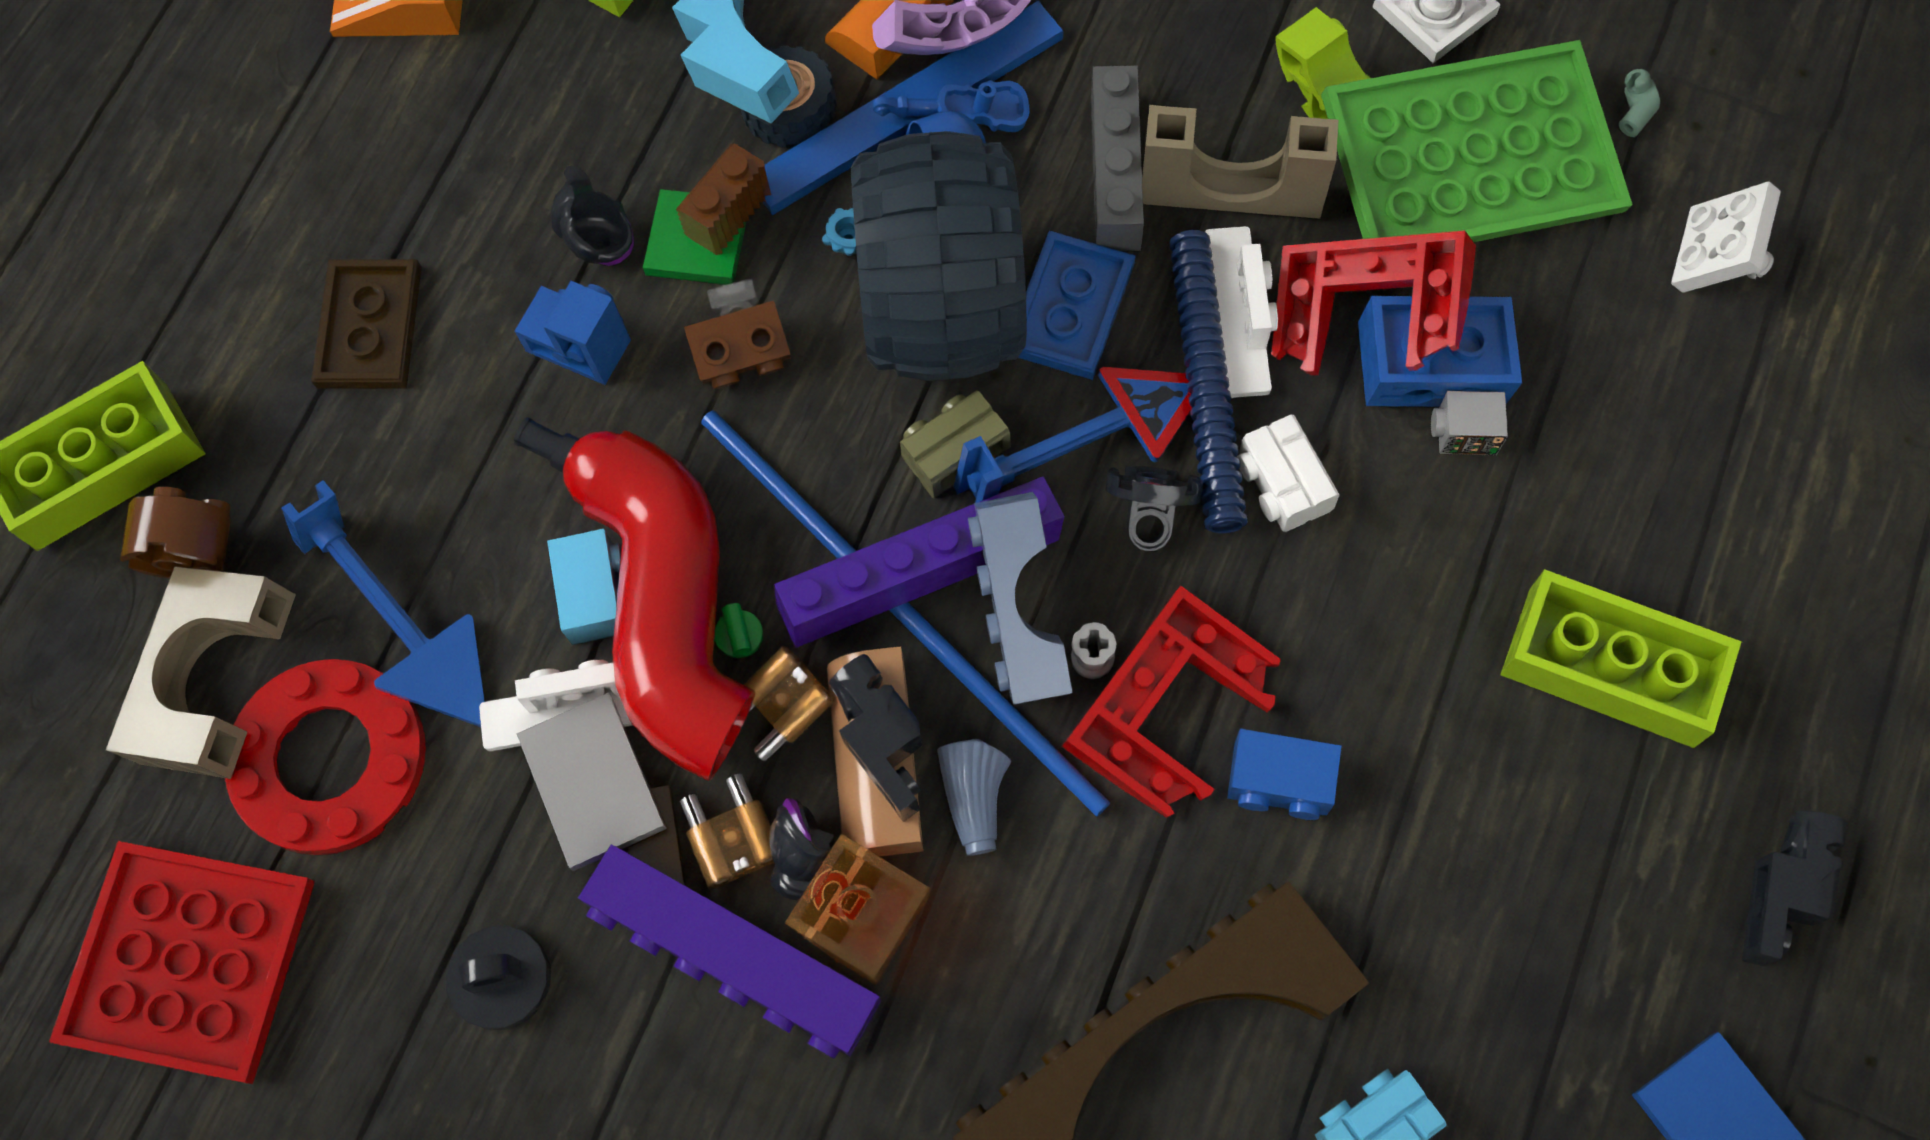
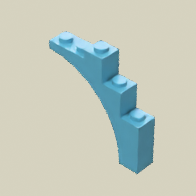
[672,0,799,123]

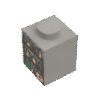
[1431,391,1508,455]

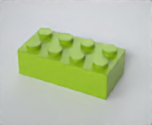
[0,361,206,551]
[1500,569,1742,748]

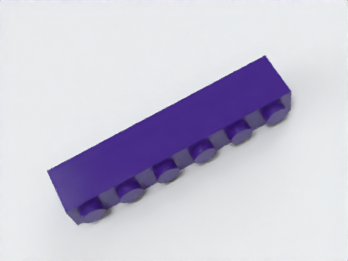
[774,476,1065,648]
[578,844,881,1059]

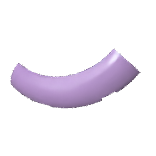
[872,0,1031,55]

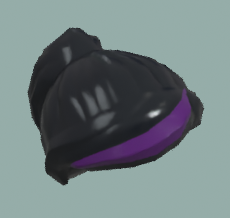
[551,165,634,266]
[769,798,863,903]

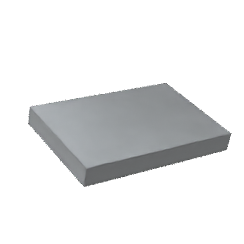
[516,692,667,871]

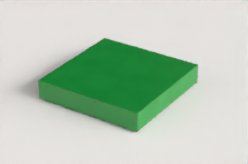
[643,189,746,286]

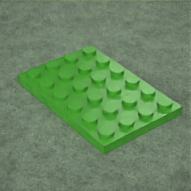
[1321,40,1633,242]

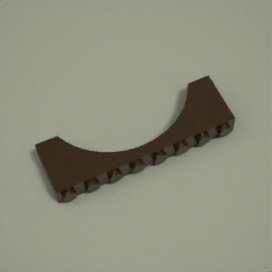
[952,881,1369,1140]

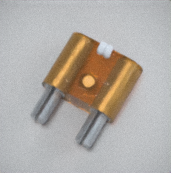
[744,646,835,761]
[680,774,774,889]

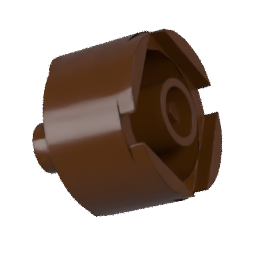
[120,487,231,579]

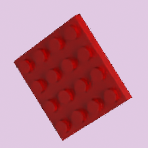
[49,841,315,1084]

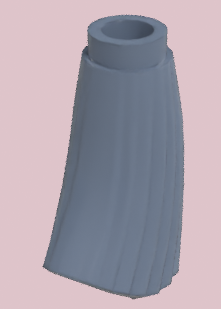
[937,739,1011,856]

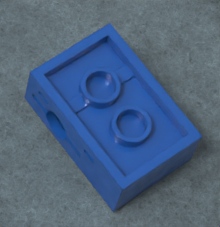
[1358,296,1522,407]

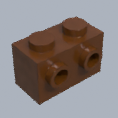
[684,300,791,389]

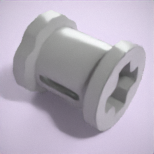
[1071,622,1117,679]

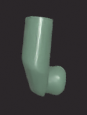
[1619,69,1660,137]

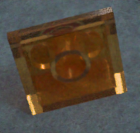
[785,834,930,985]

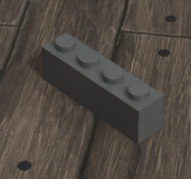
[1091,66,1144,251]

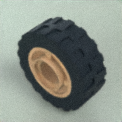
[741,46,837,147]

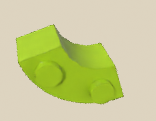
[1275,7,1370,119]

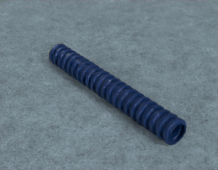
[1169,230,1248,533]

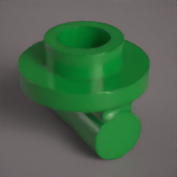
[714,603,763,658]

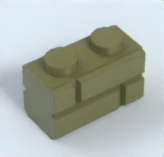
[900,391,1011,498]

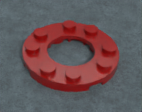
[225,659,426,855]

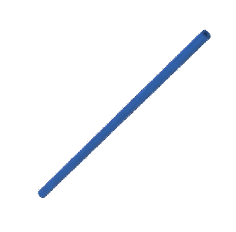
[701,410,1110,817]

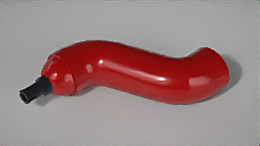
[514,417,755,781]

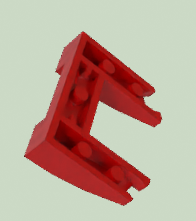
[1271,230,1476,375]
[1061,586,1280,818]

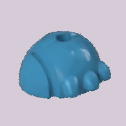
[822,208,857,256]

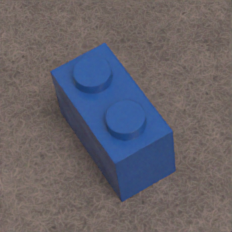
[1227,729,1341,820]

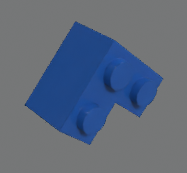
[515,281,631,385]

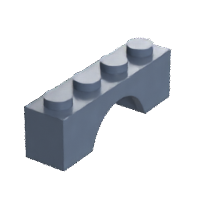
[968,492,1072,704]

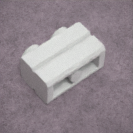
[1237,414,1339,532]

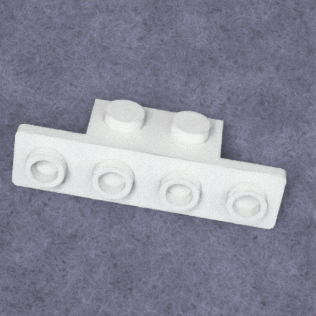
[1205,226,1278,398]
[479,660,633,751]

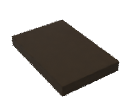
[311,259,422,389]

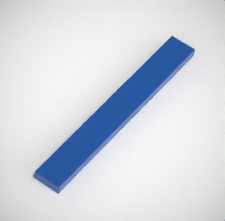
[763,1,1063,215]

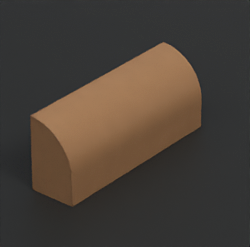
[827,646,924,860]

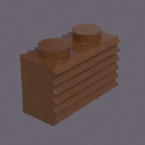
[676,143,771,255]

